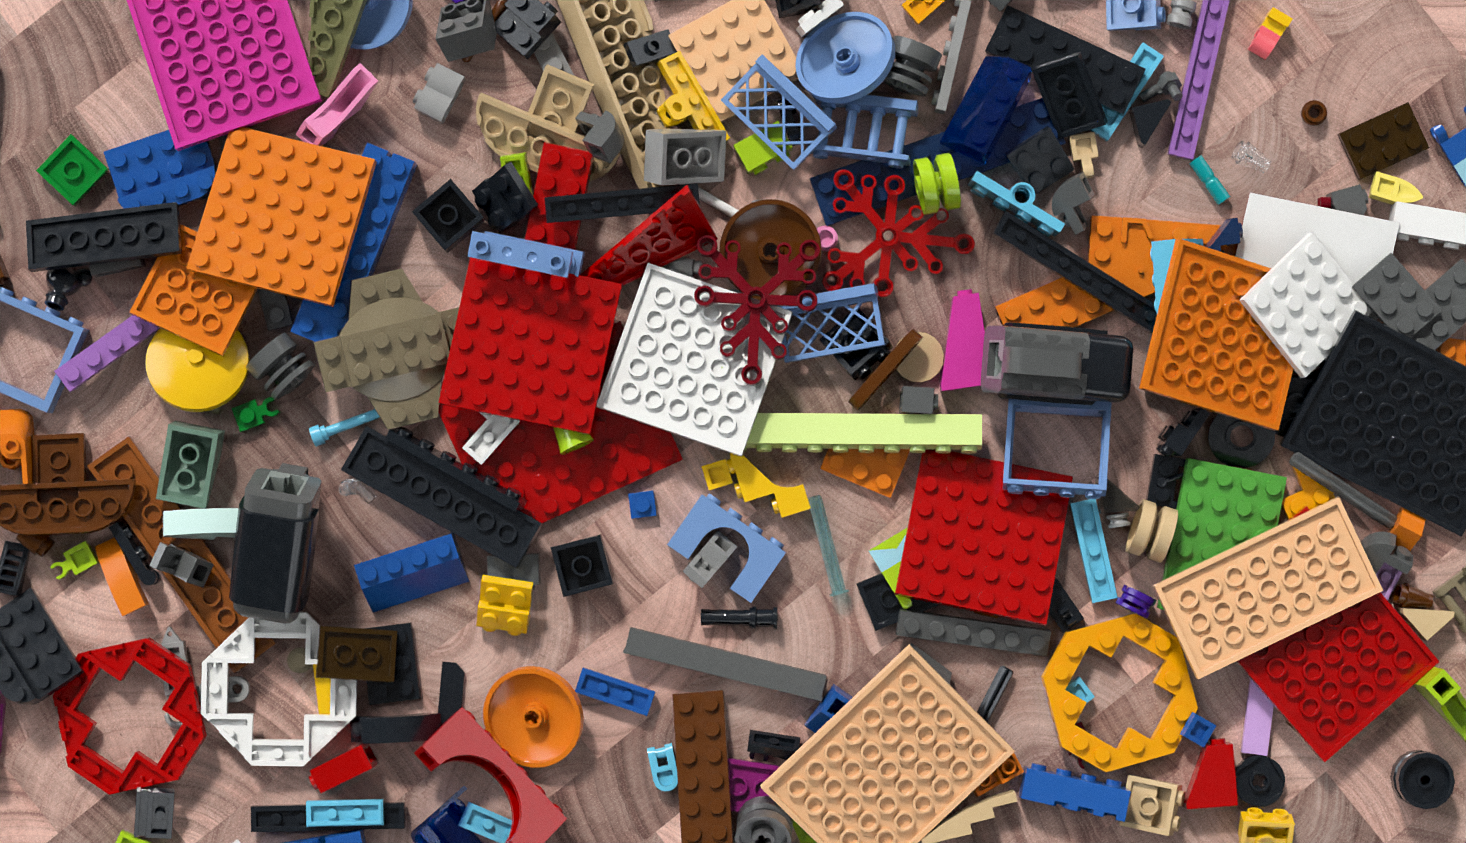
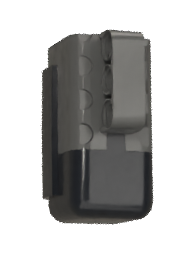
[981,323,1134,405]

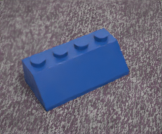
[354,533,470,613]

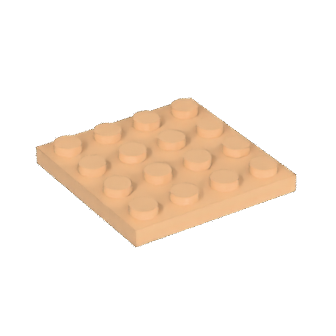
[668,0,799,122]

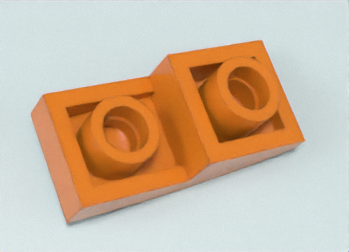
[973,753,1024,797]

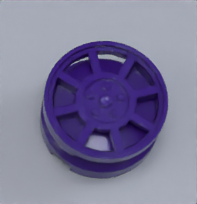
[1115,585,1157,619]

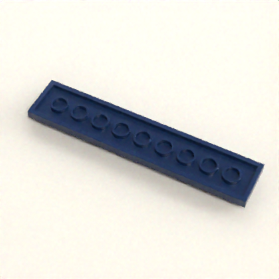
[809,98,1066,226]

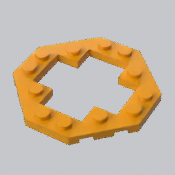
[1041,613,1198,772]

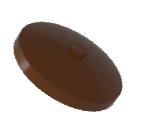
[719,199,821,300]

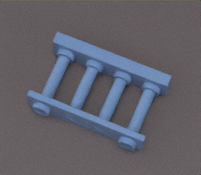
[807,95,919,169]
[467,231,585,278]

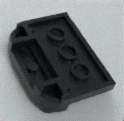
[0,588,85,705]

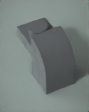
[575,111,624,163]
[1052,172,1095,235]
[1361,532,1414,574]
[149,542,214,587]

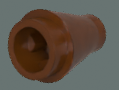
[1393,583,1434,609]

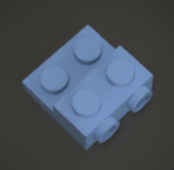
[1106,0,1166,31]

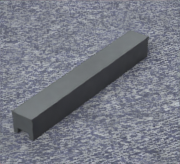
[623,627,827,701]

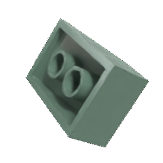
[156,421,225,509]

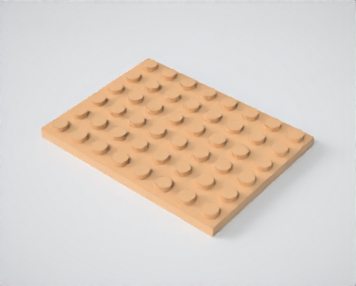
[760,644,1015,843]

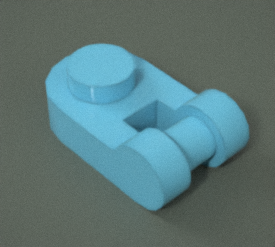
[647,743,678,791]

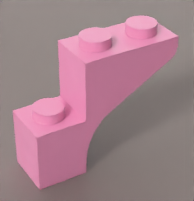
[296,63,378,146]

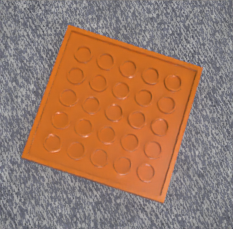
[186,127,377,307]
[1139,239,1293,431]

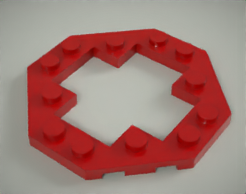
[53,637,207,795]

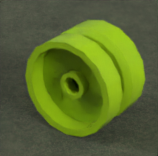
[913,153,961,215]

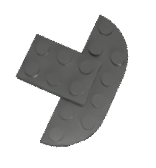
[1352,253,1466,350]

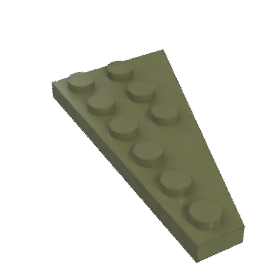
[308,0,367,98]

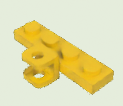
[657,51,730,142]

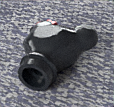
[44,268,93,311]

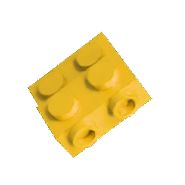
[476,575,533,636]
[1238,807,1295,843]

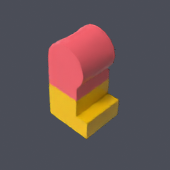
[1247,7,1293,60]

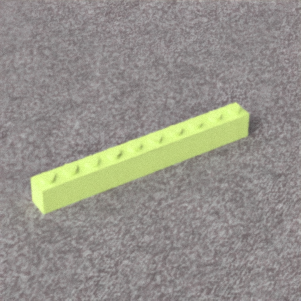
[744,413,982,454]

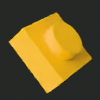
[701,459,733,491]

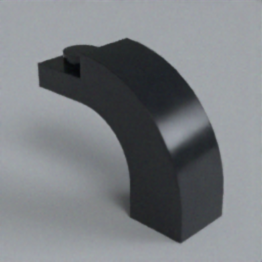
[350,713,441,744]

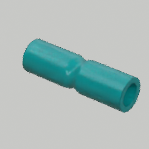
[1189,155,1230,205]

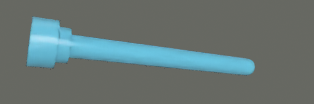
[309,409,380,447]

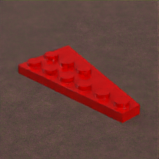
[581,185,718,286]

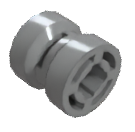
[1166,0,1197,29]

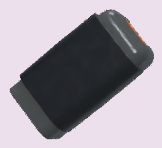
[229,463,321,624]

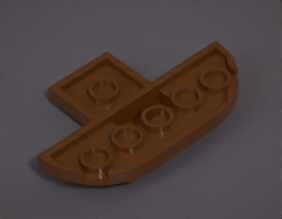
[0,433,136,536]

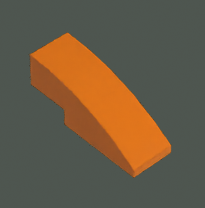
[95,537,149,616]

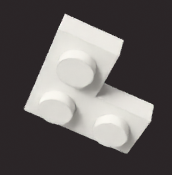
[796,0,844,37]

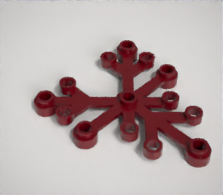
[694,235,820,386]

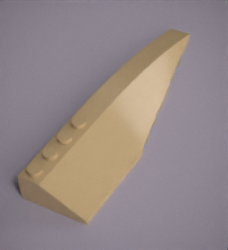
[557,0,677,214]

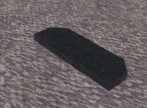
[438,661,465,725]

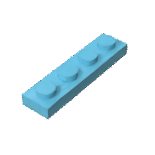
[1090,42,1164,141]
[1070,499,1118,603]

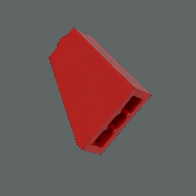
[1183,738,1238,809]
[309,744,379,793]

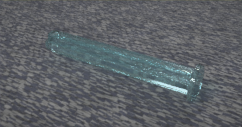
[808,495,849,596]

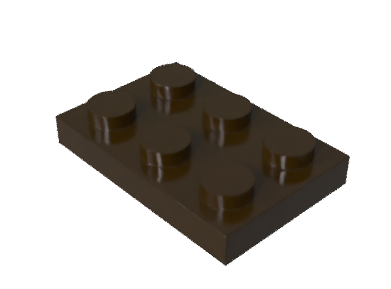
[1337,102,1430,180]
[316,626,397,683]

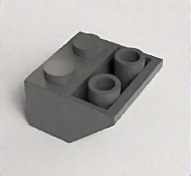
[435,0,497,62]

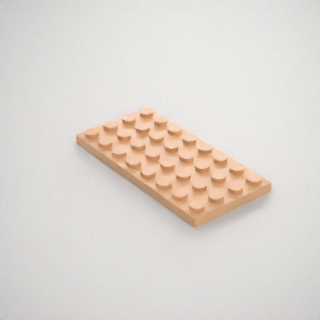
[1152,497,1383,679]

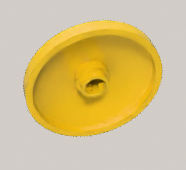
[146,328,250,412]

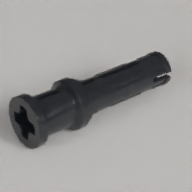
[701,606,778,630]

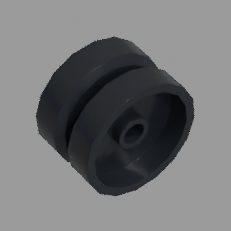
[1390,750,1455,809]

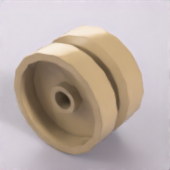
[1126,499,1178,563]

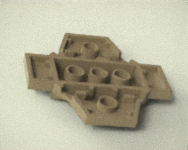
[313,268,459,430]

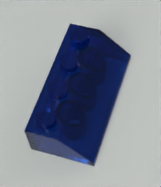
[940,56,1032,165]

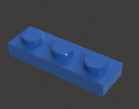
[575,667,655,716]

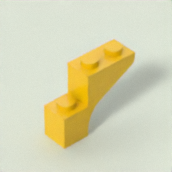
[726,453,811,518]

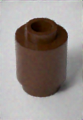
[16,534,55,557]

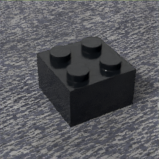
[412,179,486,253]
[550,534,614,597]

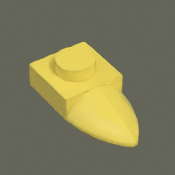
[1368,172,1423,205]

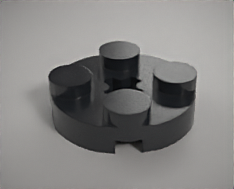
[1235,755,1285,807]

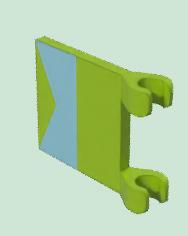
[869,528,912,609]

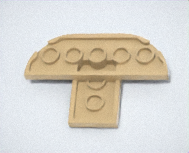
[476,64,622,181]

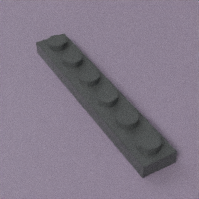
[896,609,1051,656]

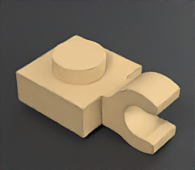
[1068,132,1099,179]

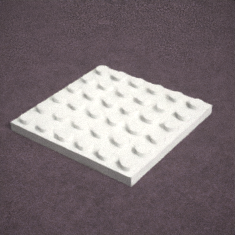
[597,263,793,457]

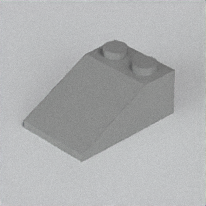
[644,129,726,185]

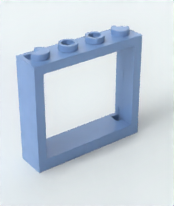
[0,286,89,413]
[1003,399,1112,499]

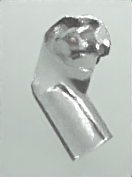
[338,479,377,503]

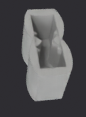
[413,63,466,124]

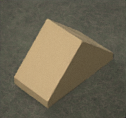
[1397,607,1455,641]

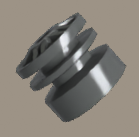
[883,36,942,97]
[246,333,315,400]

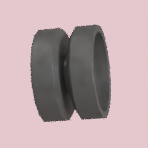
[735,796,793,843]

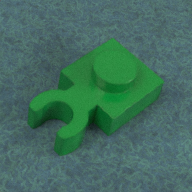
[231,397,281,432]

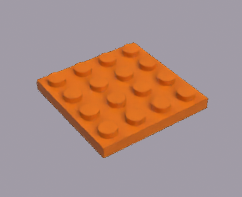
[129,224,258,357]

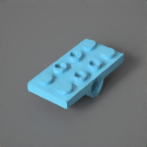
[968,171,1065,237]

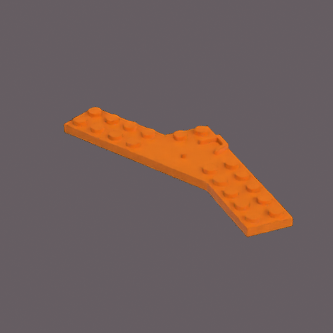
[995,215,1238,327]

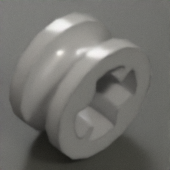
[1106,512,1131,528]

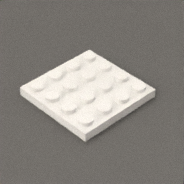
[1239,233,1372,378]

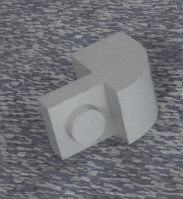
[683,530,737,588]

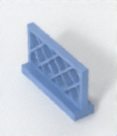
[721,54,837,170]
[777,283,885,363]

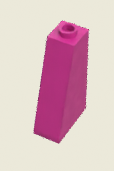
[940,289,985,392]

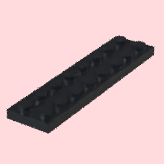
[341,426,543,569]

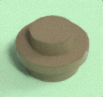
[287,647,312,673]

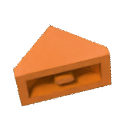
[1388,507,1426,551]

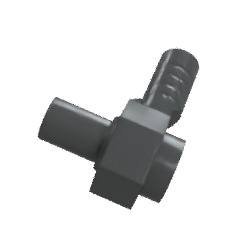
[1139,71,1183,103]

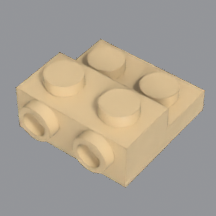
[1119,775,1185,836]

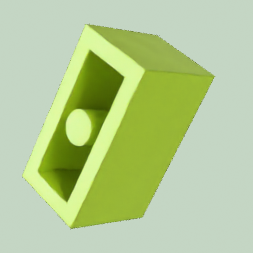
[733,121,793,175]

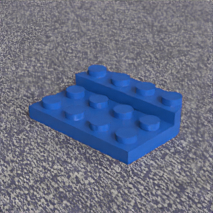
[104,130,217,209]

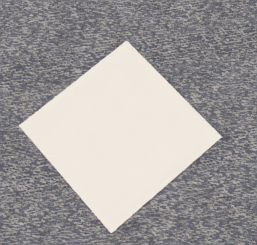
[1235,192,1400,360]

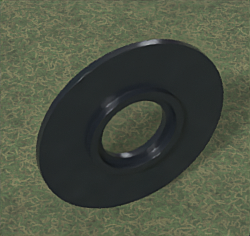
[1208,414,1275,468]

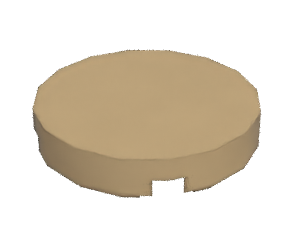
[896,332,944,383]

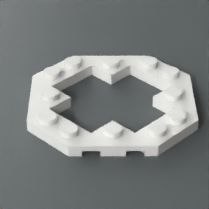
[201,612,357,766]

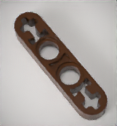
[848,328,923,411]

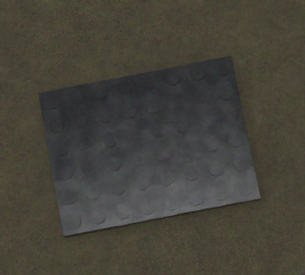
[1280,309,1466,537]

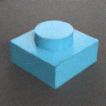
[1065,676,1095,704]

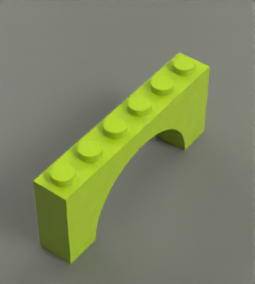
[1413,667,1466,743]

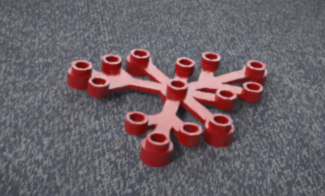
[822,169,975,297]

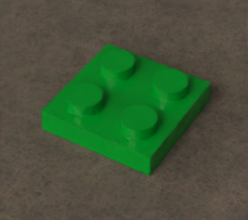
[36,134,109,206]

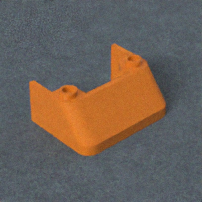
[0,409,34,484]

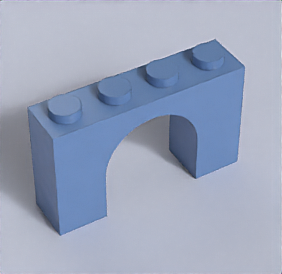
[667,493,786,603]

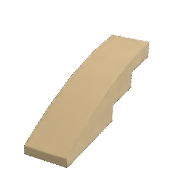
[921,789,1018,843]

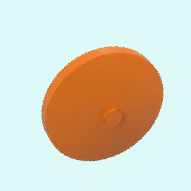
[483,666,584,768]

